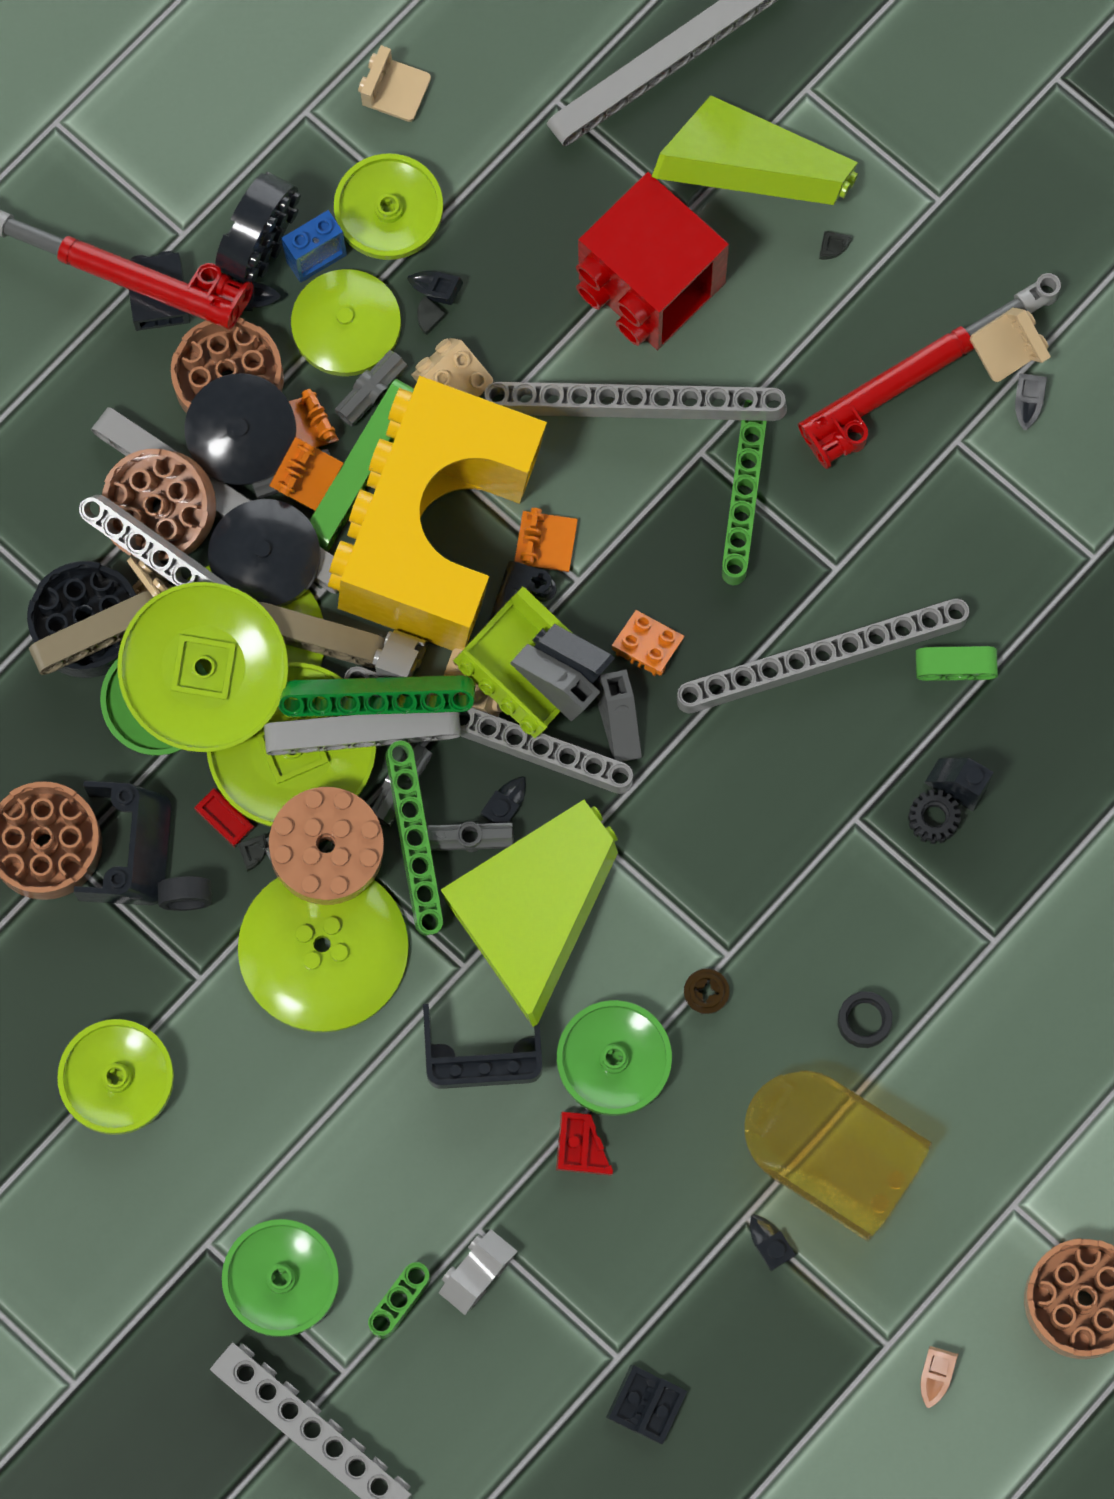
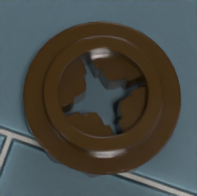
[684,969,729,1014]

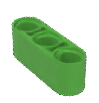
[916,646,998,681]
[368,1262,430,1339]

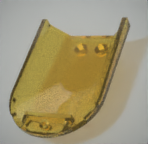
[745,1071,932,1242]

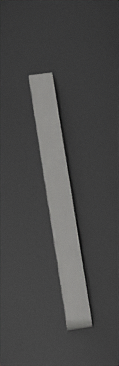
[547,0,778,146]
[484,382,787,421]
[91,407,338,594]
[677,599,969,714]
[344,666,633,794]

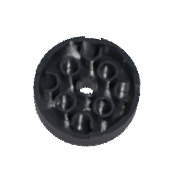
[215,172,301,284]
[27,561,136,678]

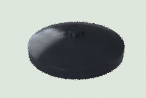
[184,373,296,485]
[208,499,321,607]

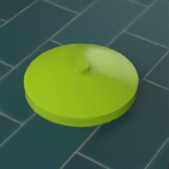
[334,153,443,260]
[291,269,401,376]
[57,1019,174,1135]

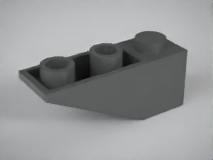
[510,644,600,721]
[592,670,642,762]

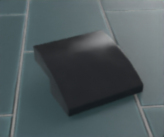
[606,1365,687,1445]

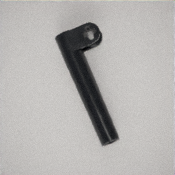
[489,561,557,621]

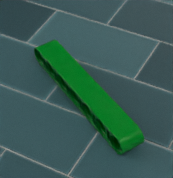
[279,675,476,717]

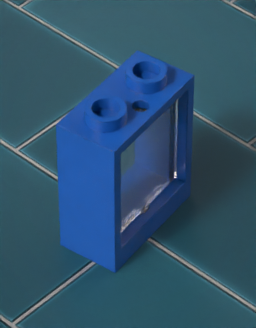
[282,210,347,283]

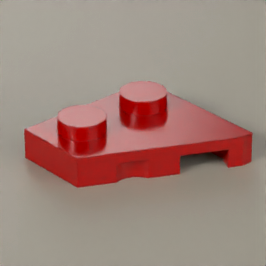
[556,1112,613,1176]

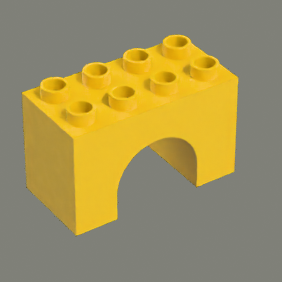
[328,375,547,651]

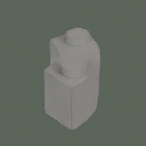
[372,630,429,678]
[439,1230,518,1315]

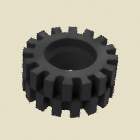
[908,789,961,844]

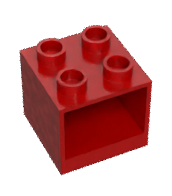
[576,172,729,351]

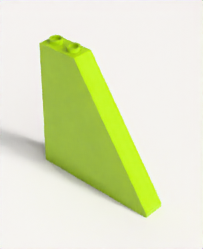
[652,96,858,205]
[441,800,618,1027]

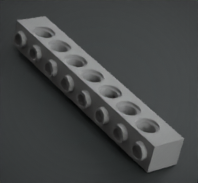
[209,1342,412,1499]

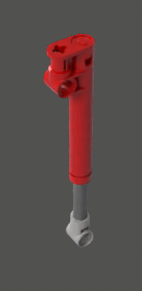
[0,210,253,330]
[798,273,1061,469]

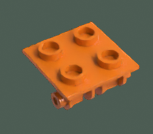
[289,389,339,448]
[269,437,343,511]
[515,508,578,572]
[611,610,685,676]

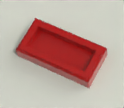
[194,788,254,848]

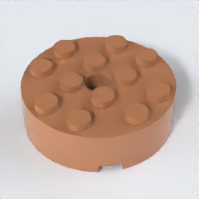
[171,318,284,414]
[99,449,216,561]
[0,782,102,900]
[269,787,384,905]
[1024,1238,1114,1359]

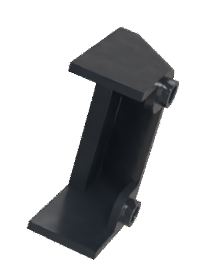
[74,781,172,905]
[423,1004,543,1089]

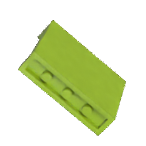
[453,587,572,738]

